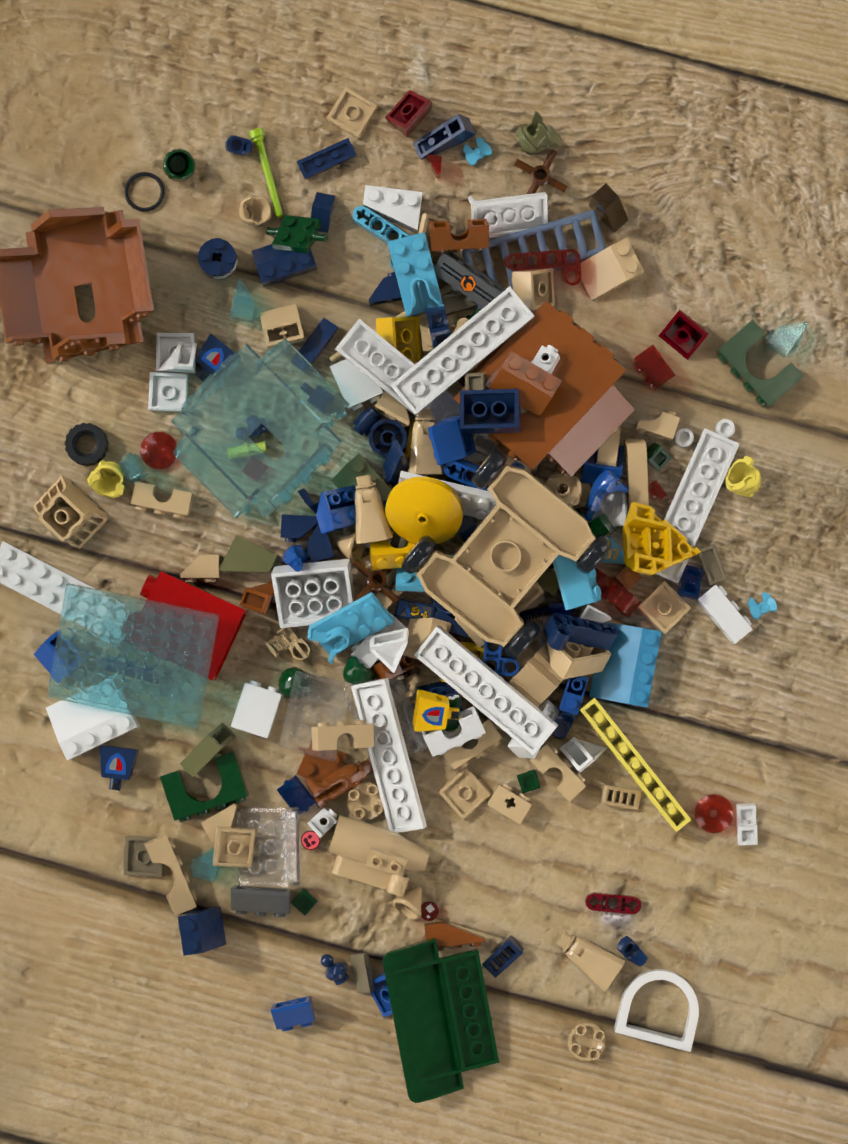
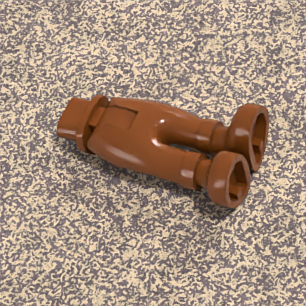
[305,759,374,810]

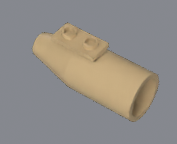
[329,815,430,877]

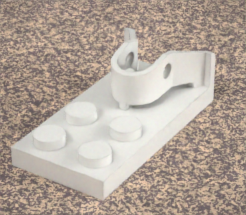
[468,192,548,238]

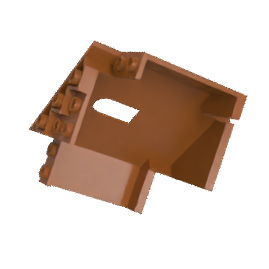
[0,207,154,363]
[453,301,635,477]

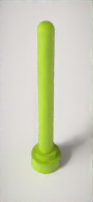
[249,128,283,218]

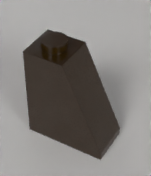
[589,183,628,233]

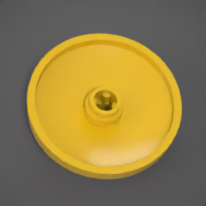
[385,477,464,544]

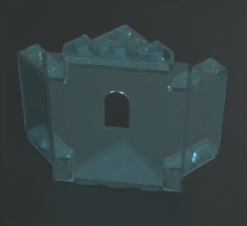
[171,338,350,519]

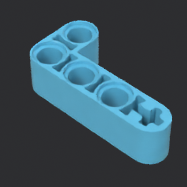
[353,206,410,272]

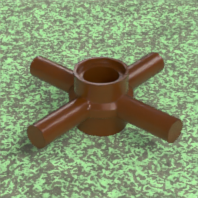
[514,149,567,194]
[352,559,400,604]

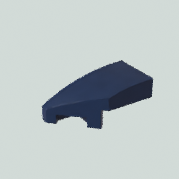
[298,488,319,514]

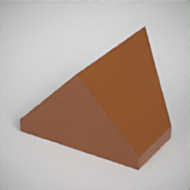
[239,582,274,615]

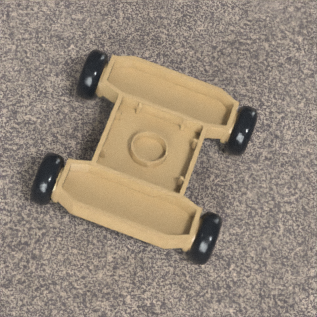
[401,450,611,658]

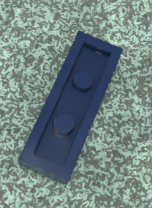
[297,138,357,180]

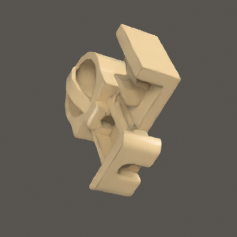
[265,627,310,660]

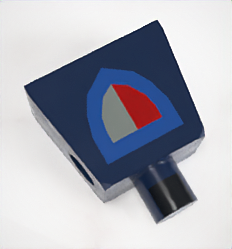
[195,334,240,382]
[100,745,139,791]

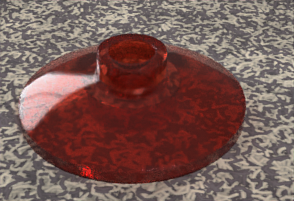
[695,794,733,833]

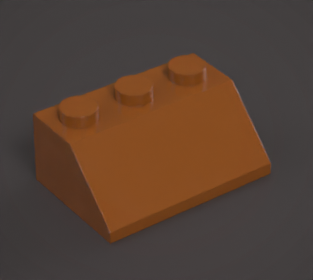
[489,351,562,417]

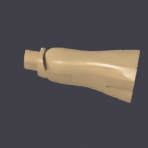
[408,409,445,475]
[355,474,393,544]
[556,932,626,992]

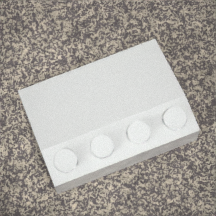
[271,559,355,628]
[46,675,140,760]

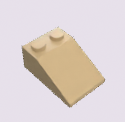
[574,238,644,301]

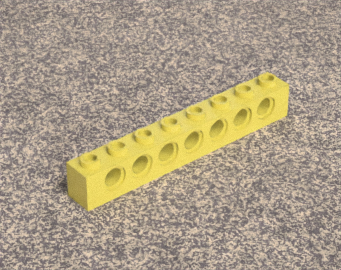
[579,698,691,832]

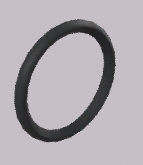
[124,172,165,212]

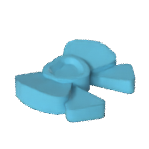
[463,138,492,166]
[747,592,777,620]

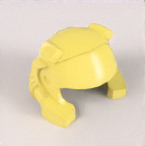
[724,456,761,497]
[87,460,126,498]

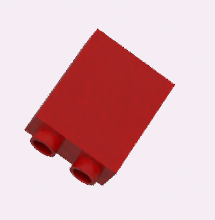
[124,571,248,681]

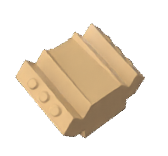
[33,476,108,549]
[508,646,563,708]

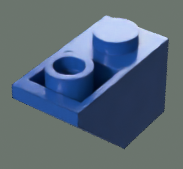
[558,676,589,715]

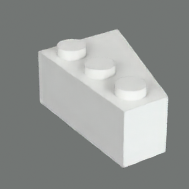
[363,185,422,234]

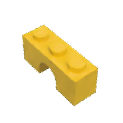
[370,539,415,570]

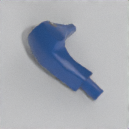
[584,470,629,521]
[283,545,308,572]

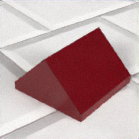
[385,90,432,137]
[658,310,709,360]

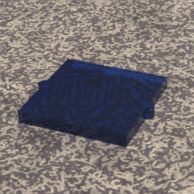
[277,775,316,816]

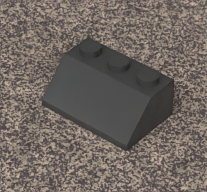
[231,885,292,917]

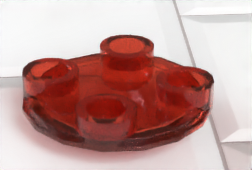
[140,431,178,469]

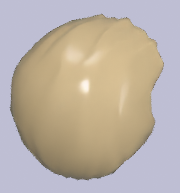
[239,197,271,226]

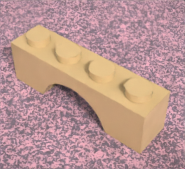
[143,834,198,916]

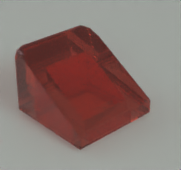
[427,155,442,179]

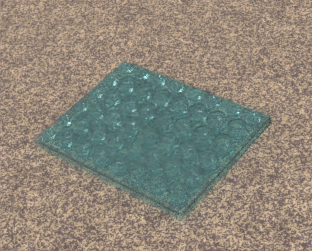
[47,583,220,729]

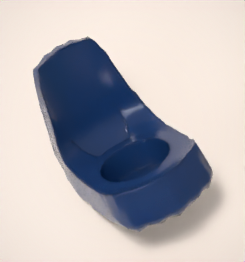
[225,135,253,156]
[551,712,575,740]
[617,936,648,966]

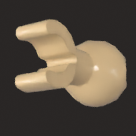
[405,674,422,703]

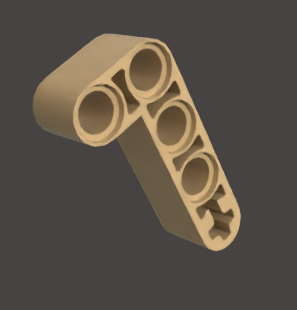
[624,438,649,511]
[332,855,409,897]

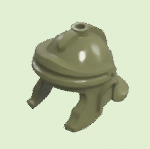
[516,111,561,154]

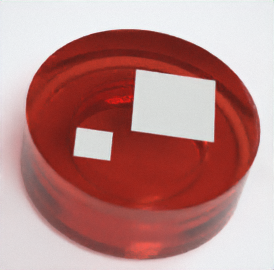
[421,901,439,921]

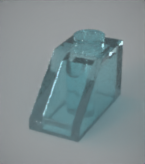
[230,279,260,324]
[766,322,808,358]
[119,452,149,484]
[189,847,219,882]

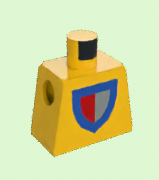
[413,690,459,732]

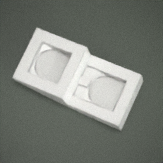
[736,803,758,846]

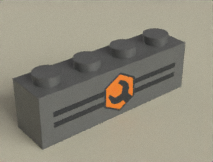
[434,250,506,309]

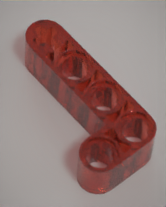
[504,249,581,286]
[595,567,641,618]

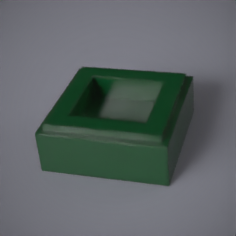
[517,769,541,794]
[291,888,318,915]

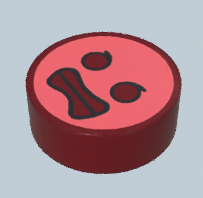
[301,830,320,850]

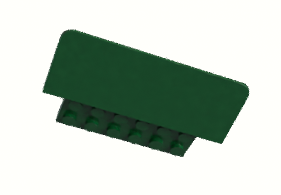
[383,938,499,1103]

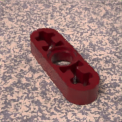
[585,892,641,914]

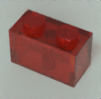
[633,345,675,391]

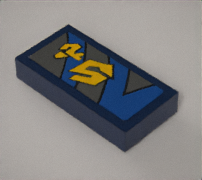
[394,598,435,620]

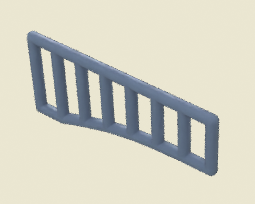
[462,210,606,309]

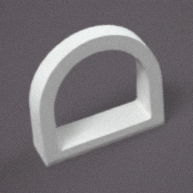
[614,969,699,1052]

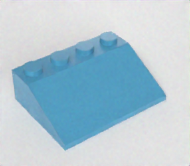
[589,622,662,708]

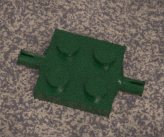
[266,215,328,253]

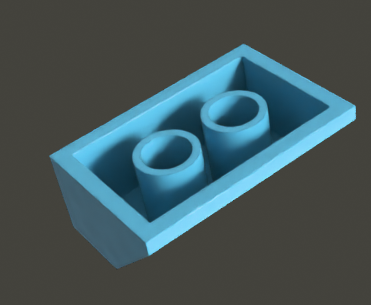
[553,555,601,610]

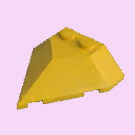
[622,502,702,576]

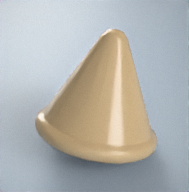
[333,532,366,563]
[393,886,422,920]

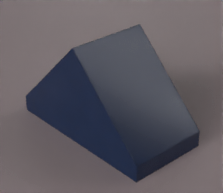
[311,192,335,233]

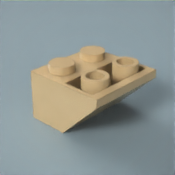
[259,304,305,350]

